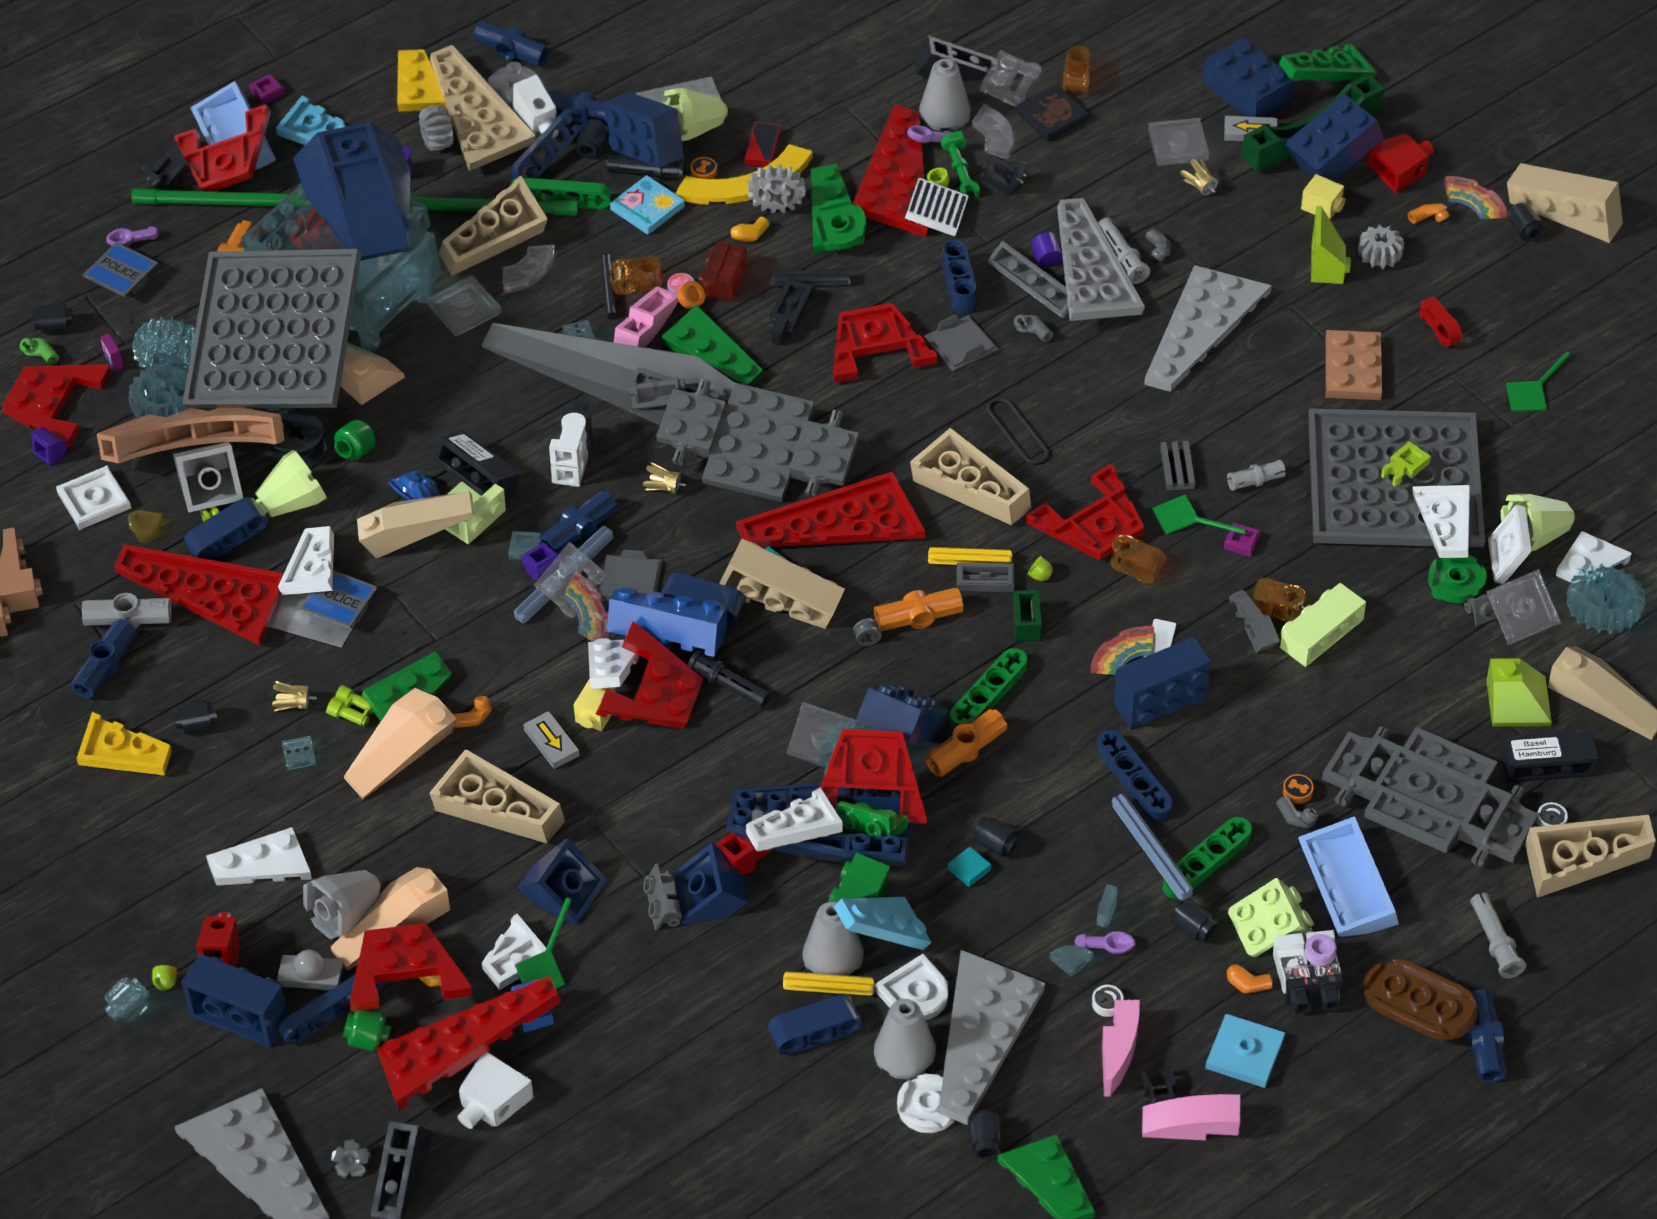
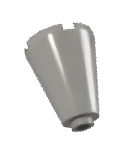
[919,59,971,131]
[802,902,864,976]
[874,999,936,1079]

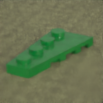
[1279,43,1377,82]
[811,164,865,254]
[662,305,763,387]

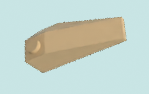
[357,492,475,559]
[1548,646,1657,740]

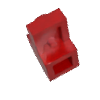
[715,833,773,875]

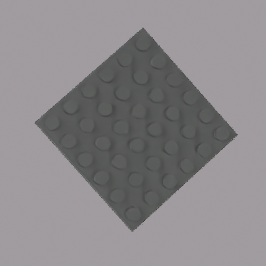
[182,249,362,408]
[1308,409,1485,547]

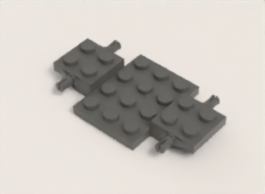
[656,379,859,502]
[1322,727,1539,866]

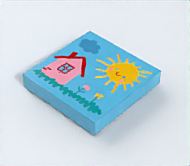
[610,175,685,235]

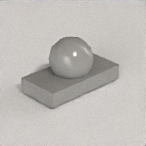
[277,950,344,990]

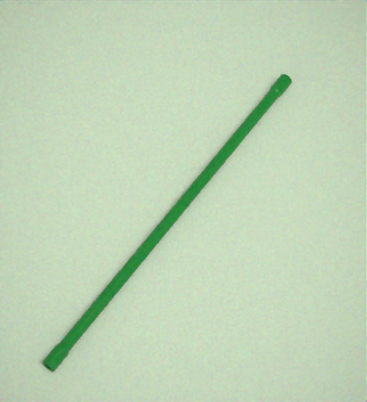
[132,188,578,216]

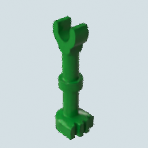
[940,131,980,198]

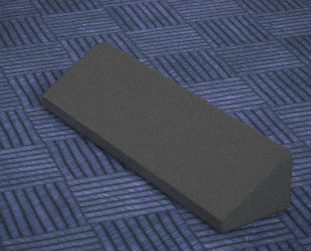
[986,241,1069,319]

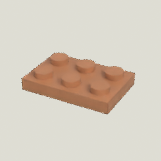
[1325,330,1382,400]

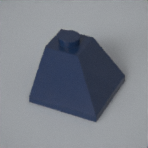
[517,838,608,924]
[672,843,748,925]

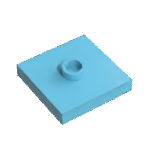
[1205,1014,1285,1088]

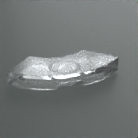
[972,104,1013,160]
[503,245,555,293]

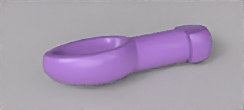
[907,126,951,143]
[106,226,159,247]
[1074,931,1135,954]

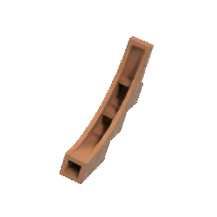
[97,408,285,463]
[0,528,43,637]

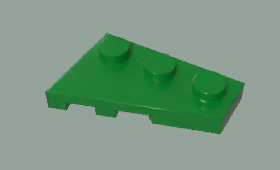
[362,652,452,721]
[998,1135,1095,1219]

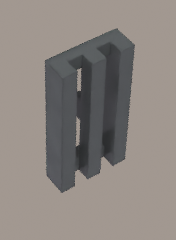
[1160,441,1195,491]
[957,563,1014,592]

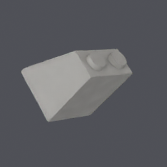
[173,442,243,512]

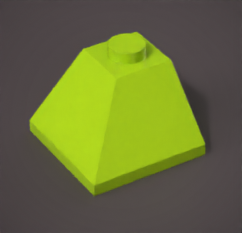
[1311,206,1351,284]
[1487,659,1552,726]

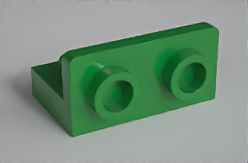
[837,801,908,837]

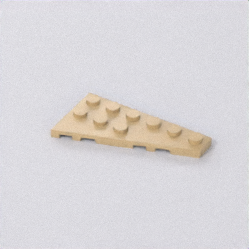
[431,45,536,172]

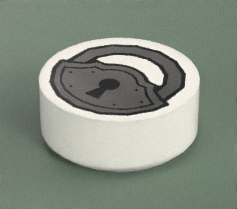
[1537,802,1568,827]
[1092,985,1123,1017]

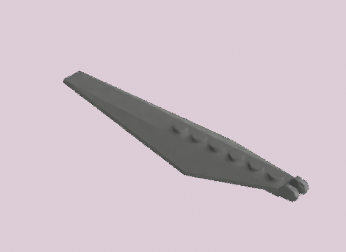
[481,323,735,425]

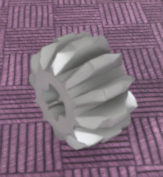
[419,106,453,151]
[1358,224,1404,269]

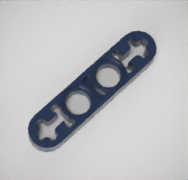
[511,108,587,180]
[1097,730,1172,821]
[278,975,387,1045]

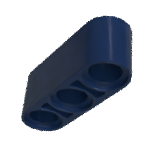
[942,240,976,314]
[184,497,268,560]
[661,573,746,626]
[767,994,862,1055]

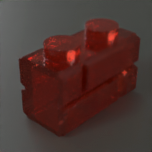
[698,241,748,302]

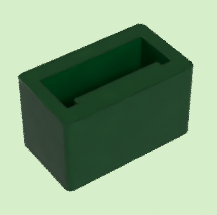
[1013,590,1042,642]

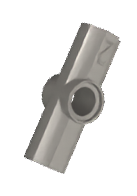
[82,593,172,628]

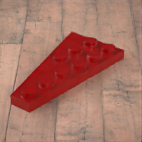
[853,104,928,237]
[736,472,925,548]
[115,544,284,646]
[377,976,561,1111]

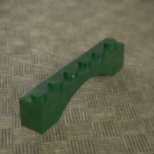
[1242,74,1385,173]

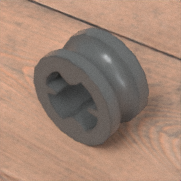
[853,618,882,646]

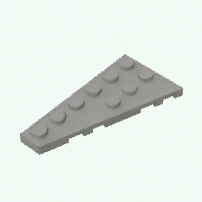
[1145,265,1271,392]

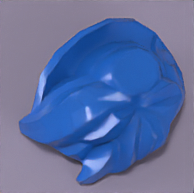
[388,471,440,500]

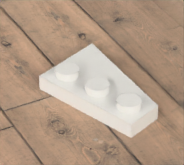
[1412,485,1470,558]
[278,526,334,595]
[588,638,639,689]
[746,788,843,851]
[206,827,312,885]

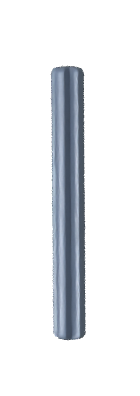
[514,526,613,623]
[1112,794,1193,901]

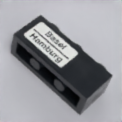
[433,430,521,499]
[1500,730,1598,783]

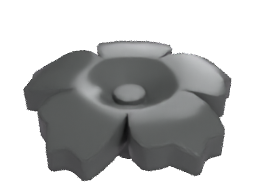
[331,1139,371,1178]

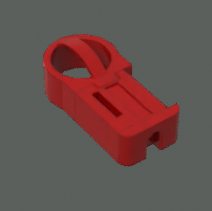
[1420,296,1462,347]

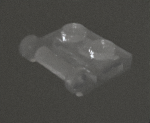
[979,50,1042,107]
[534,542,606,618]

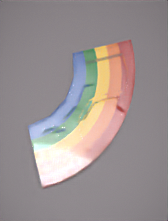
[1445,177,1507,219]
[563,572,609,642]
[1091,626,1154,675]

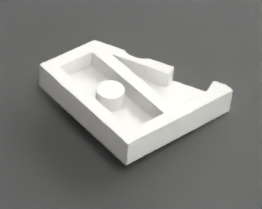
[1556,532,1632,587]
[482,914,546,990]

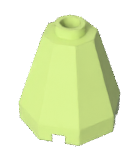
[662,88,727,141]
[255,450,327,517]
[1501,494,1575,551]

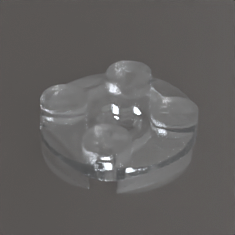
[488,62,539,107]

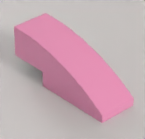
[614,286,678,348]
[1102,1000,1140,1096]
[1142,1094,1240,1140]

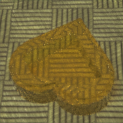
[127,510,163,543]

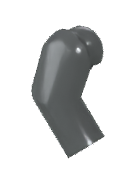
[1146,228,1171,262]
[1014,314,1053,342]
[1276,796,1318,829]

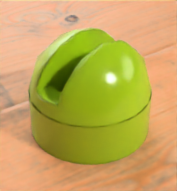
[927,168,949,188]
[1028,556,1053,581]
[152,965,177,990]

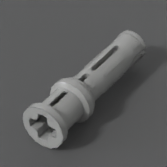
[1098,218,1150,284]
[1470,893,1526,978]

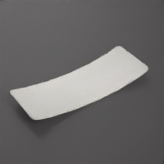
[1144,619,1176,657]

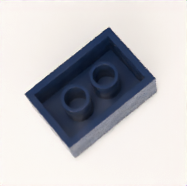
[1203,38,1295,118]
[605,92,684,168]
[1285,94,1384,182]
[1114,637,1211,729]
[856,684,948,743]
[182,954,288,1048]

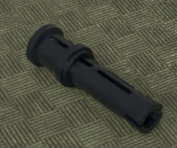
[606,154,687,181]
[688,649,772,709]

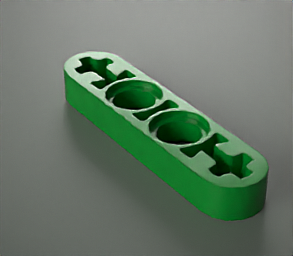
[510,178,612,209]
[950,648,1027,730]
[1162,817,1252,899]

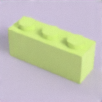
[1280,583,1366,667]

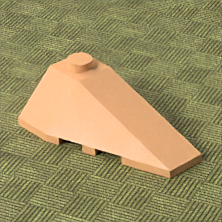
[340,342,405,405]
[344,688,457,799]
[331,867,450,971]

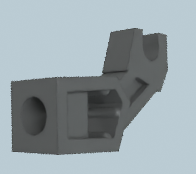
[1229,590,1280,653]

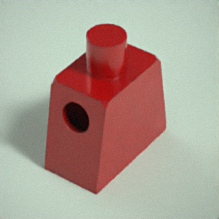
[1366,134,1434,194]
[196,912,240,968]

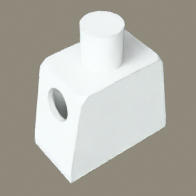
[513,75,559,139]
[458,1052,533,1129]

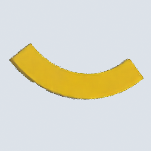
[676,144,813,205]

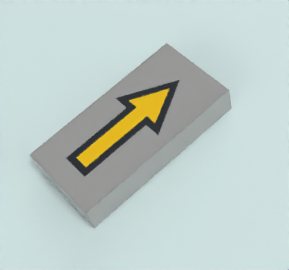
[1224,116,1277,141]
[523,711,579,769]

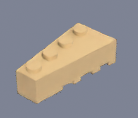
[1507,163,1623,243]
[439,176,548,276]
[910,428,1031,525]
[719,539,845,629]
[430,749,565,843]
[1525,815,1656,898]

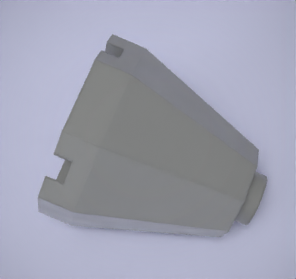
[303,870,381,940]

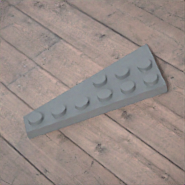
[1057,198,1145,321]
[939,950,1045,1125]
[175,1089,330,1219]

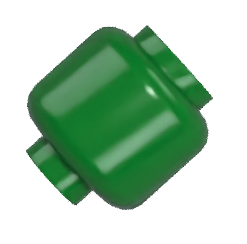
[334,420,376,461]
[343,1009,391,1052]

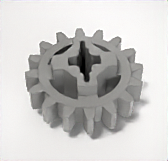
[748,164,805,213]

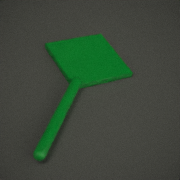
[1506,352,1570,412]
[1152,495,1246,535]
[514,897,571,989]

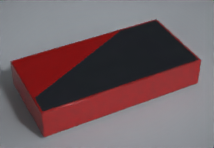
[745,122,781,167]

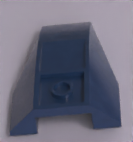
[293,122,411,261]
[726,783,912,867]

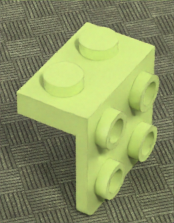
[445,482,506,545]
[1228,878,1314,957]

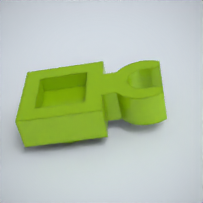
[1381,441,1431,486]

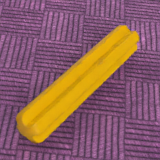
[928,547,1012,565]
[783,972,874,996]

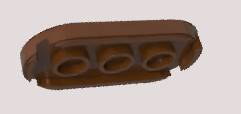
[1363,959,1478,1040]

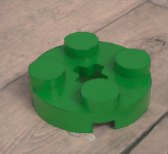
[813,199,867,251]
[1428,554,1487,604]

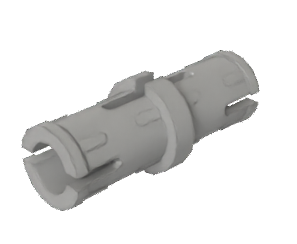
[1227,460,1286,491]

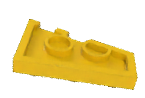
[397,50,447,112]
[77,712,172,775]

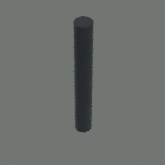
[601,254,617,320]

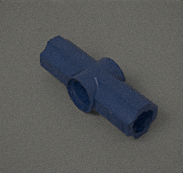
[473,20,550,67]
[547,89,608,127]
[539,490,618,554]
[70,619,137,699]
[1467,990,1506,1083]

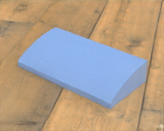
[191,81,276,170]
[1298,816,1399,936]

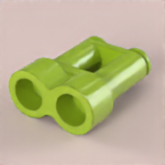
[326,685,374,727]

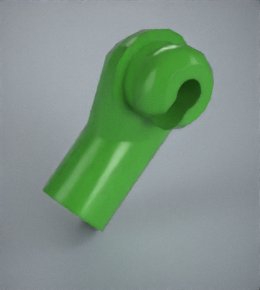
[20,338,59,365]

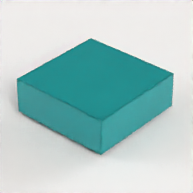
[948,847,991,887]

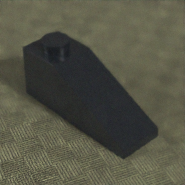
[914,36,998,81]
[371,1121,433,1219]

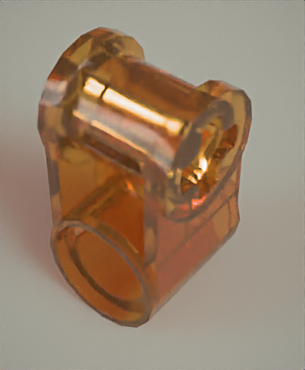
[1062,46,1090,94]
[610,256,663,295]
[1110,535,1167,584]
[1250,578,1306,622]

